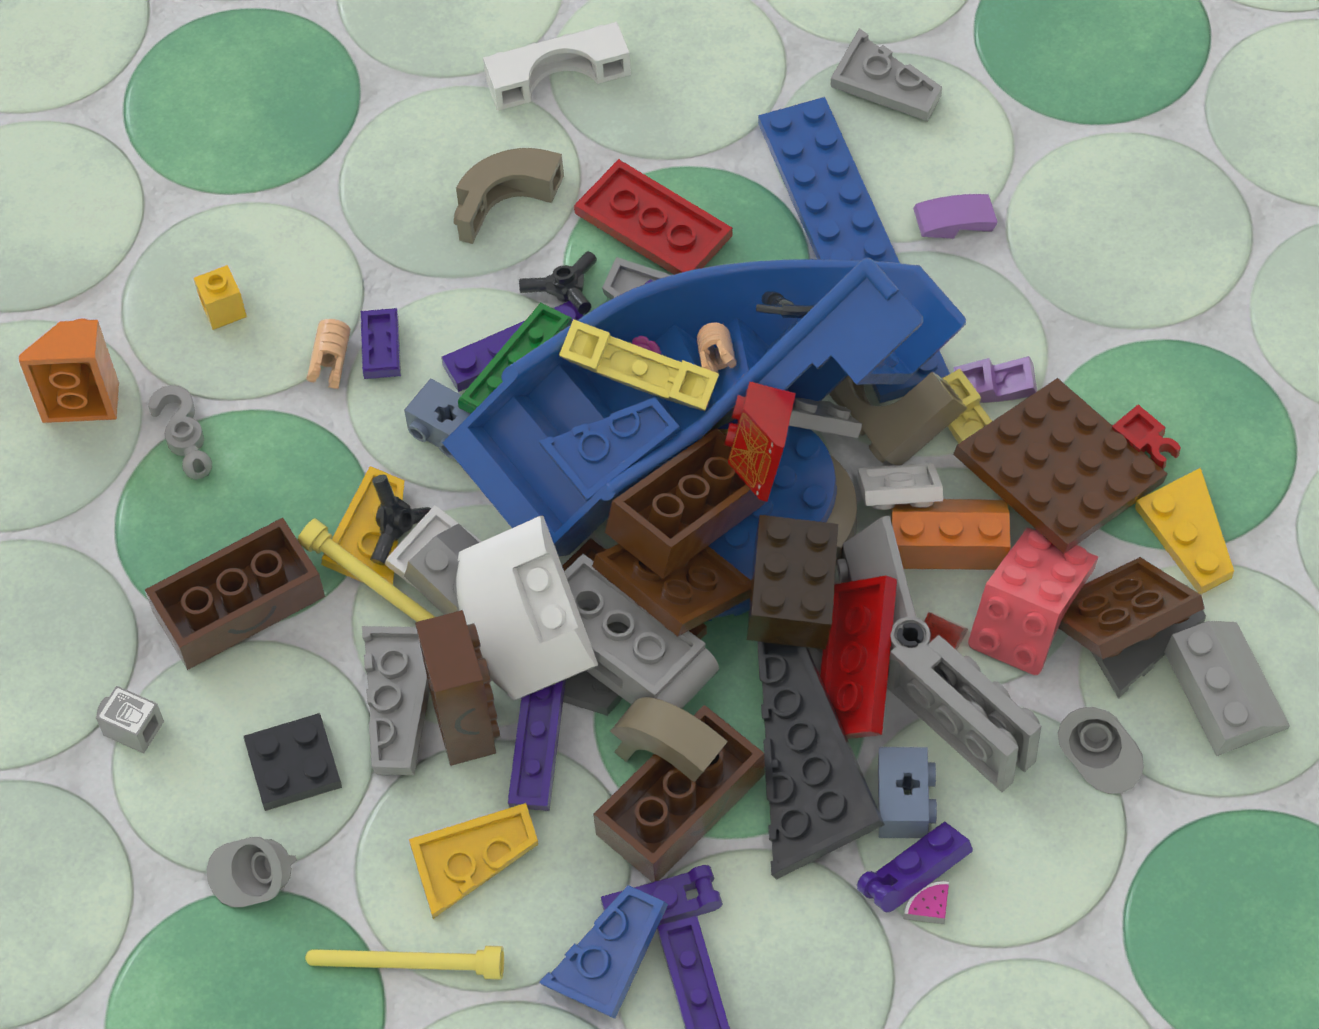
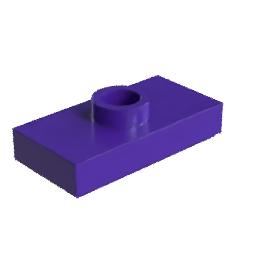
[360,308,401,379]

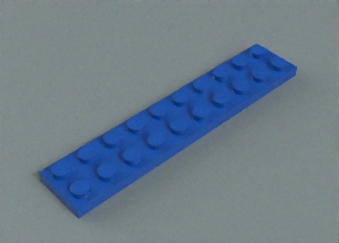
[758,97,950,403]

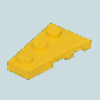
[321,466,405,585]
[1135,468,1234,594]
[409,803,538,919]

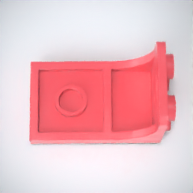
[968,527,1098,675]

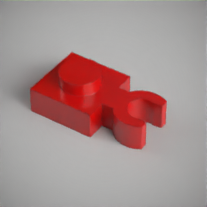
[1112,404,1181,469]

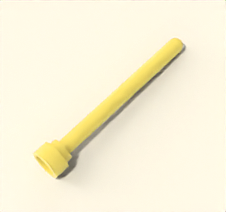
[297,518,435,622]
[305,946,504,980]

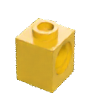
[193,265,247,330]

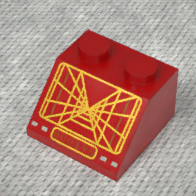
[724,382,796,502]

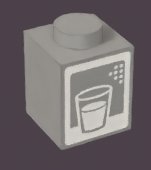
[96,686,164,753]

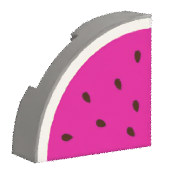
[903,880,949,924]

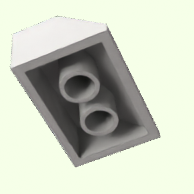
[836,516,916,624]
[404,523,479,615]
[1164,621,1290,756]

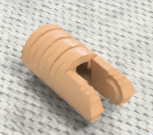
[307,319,351,389]
[697,323,736,373]

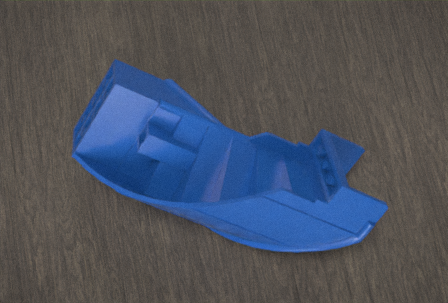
[442,258,966,557]

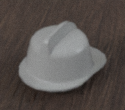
[1058,707,1144,794]
[206,837,297,907]

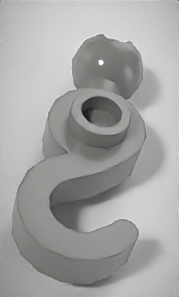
[148,385,212,480]

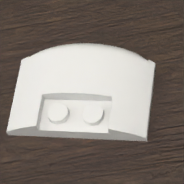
[456,516,599,700]

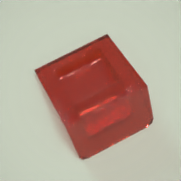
[924,612,968,650]

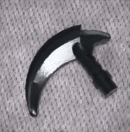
[756,291,815,318]

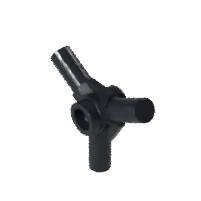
[519,251,597,314]
[370,474,431,565]

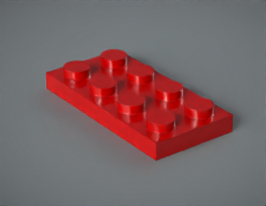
[574,159,733,275]
[820,575,897,739]

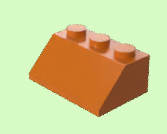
[19,318,119,423]
[891,499,1011,570]

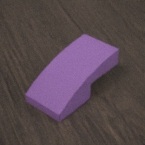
[913,194,998,239]
[953,356,1037,403]

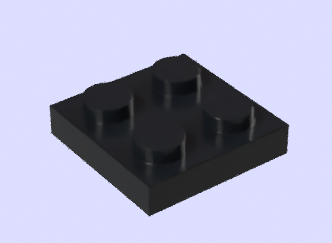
[243,713,342,811]

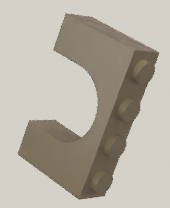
[829,372,968,465]

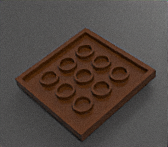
[953,378,1168,554]

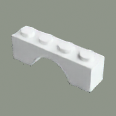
[483,22,631,111]

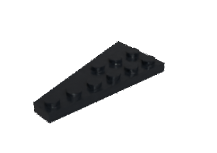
[757,642,885,880]

